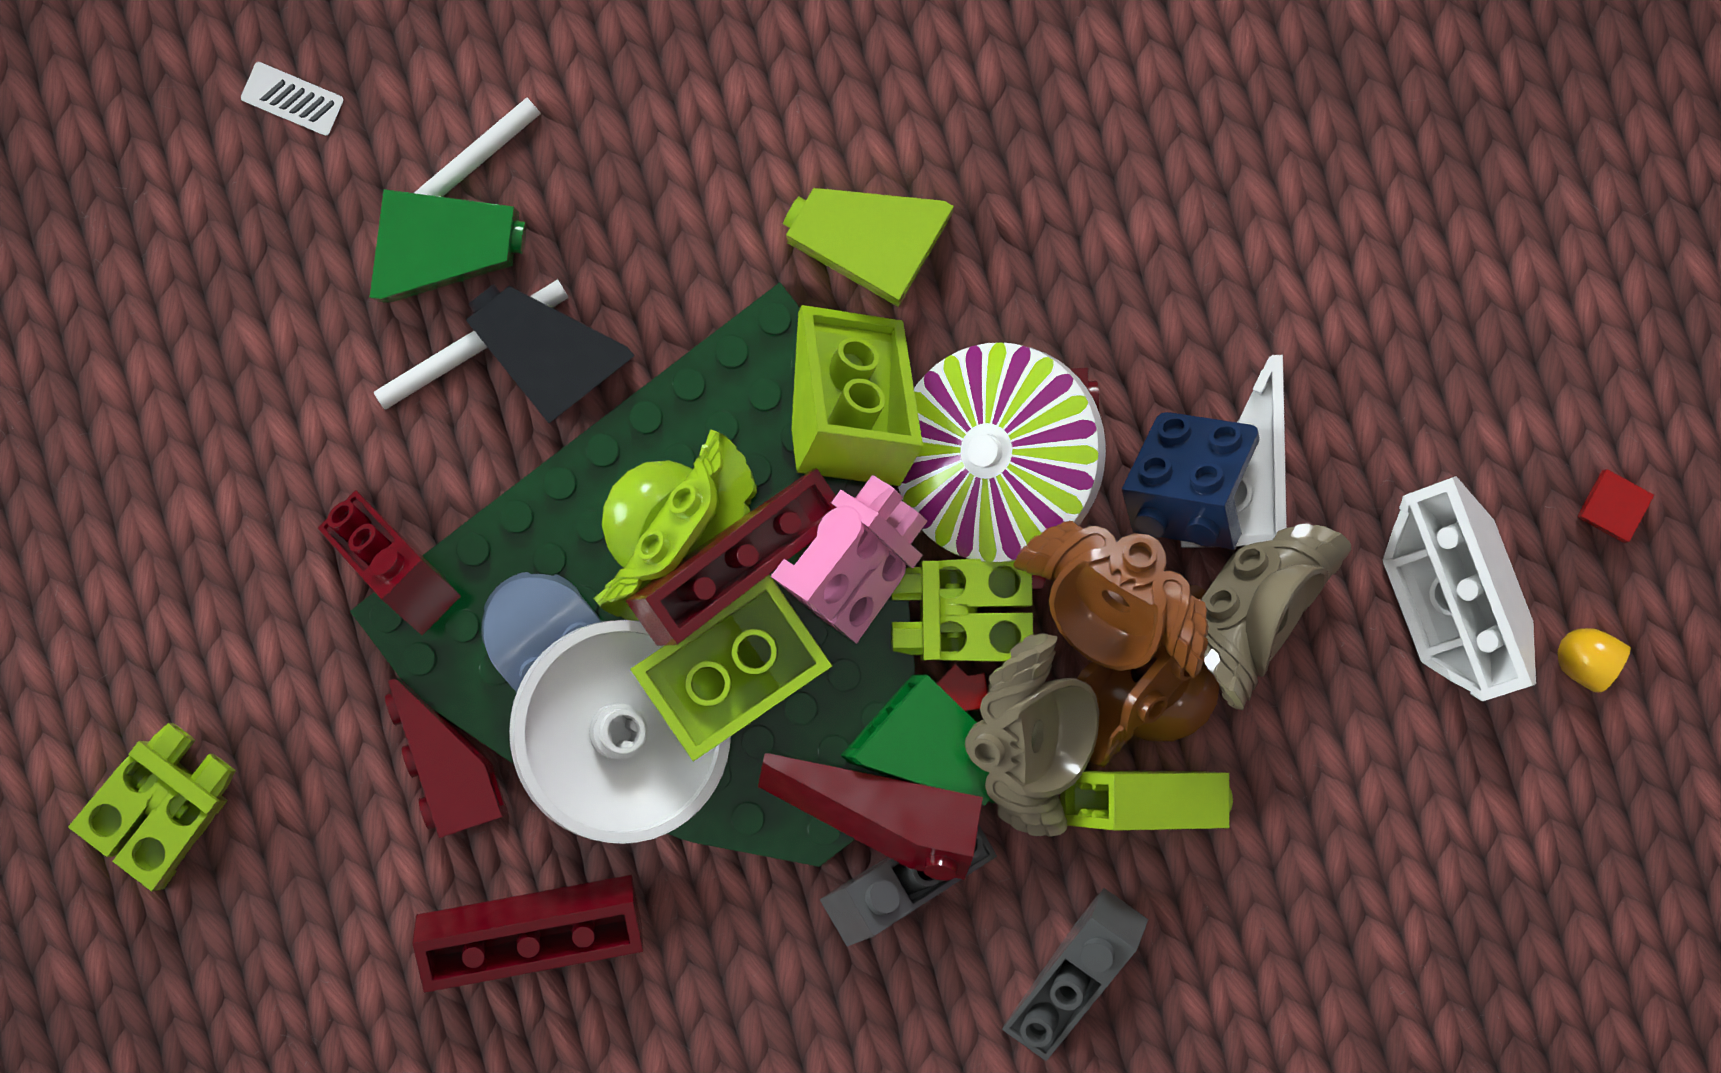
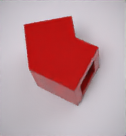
[936,664,988,711]

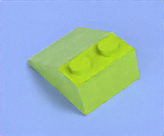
[792,305,923,486]
[630,574,833,762]

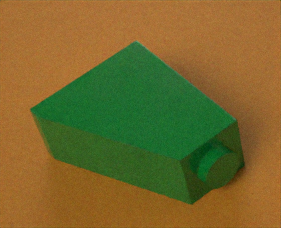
[370,189,527,303]
[841,675,995,806]

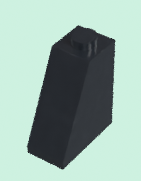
[466,284,634,423]

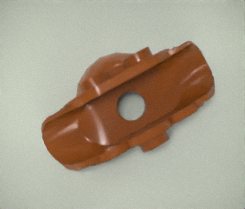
[1014,521,1209,678]
[1077,585,1220,768]

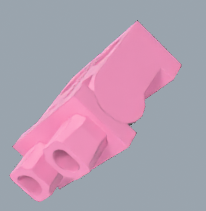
[770,475,927,644]

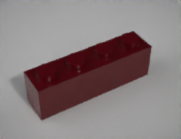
[412,874,643,993]

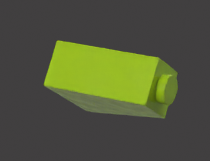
[783,188,954,307]
[1060,770,1233,831]

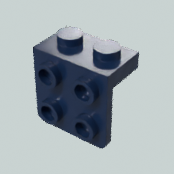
[1121,412,1260,550]

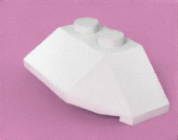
[1383,476,1536,702]

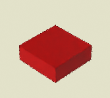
[1577,469,1654,543]

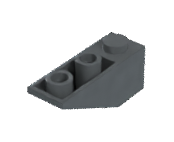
[819,824,997,947]
[1002,888,1149,1061]

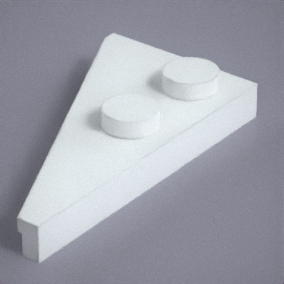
[1181,355,1287,548]

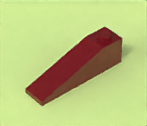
[626,468,836,646]
[758,753,983,881]

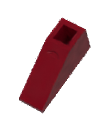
[318,490,461,635]
[385,678,509,838]

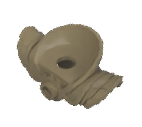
[1201,524,1351,710]
[965,633,1100,837]

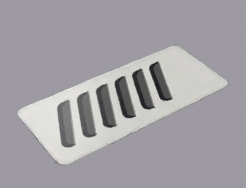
[241,62,343,136]

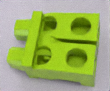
[891,559,1033,662]
[68,723,236,892]

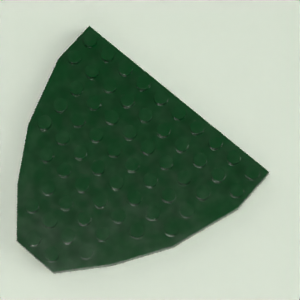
[350,282,915,867]

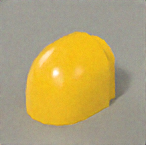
[1557,628,1631,692]

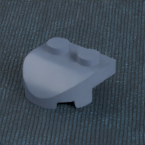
[481,572,603,693]

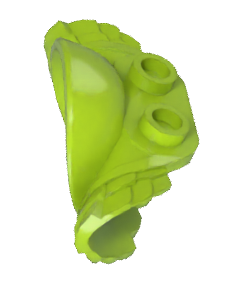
[593,429,757,621]

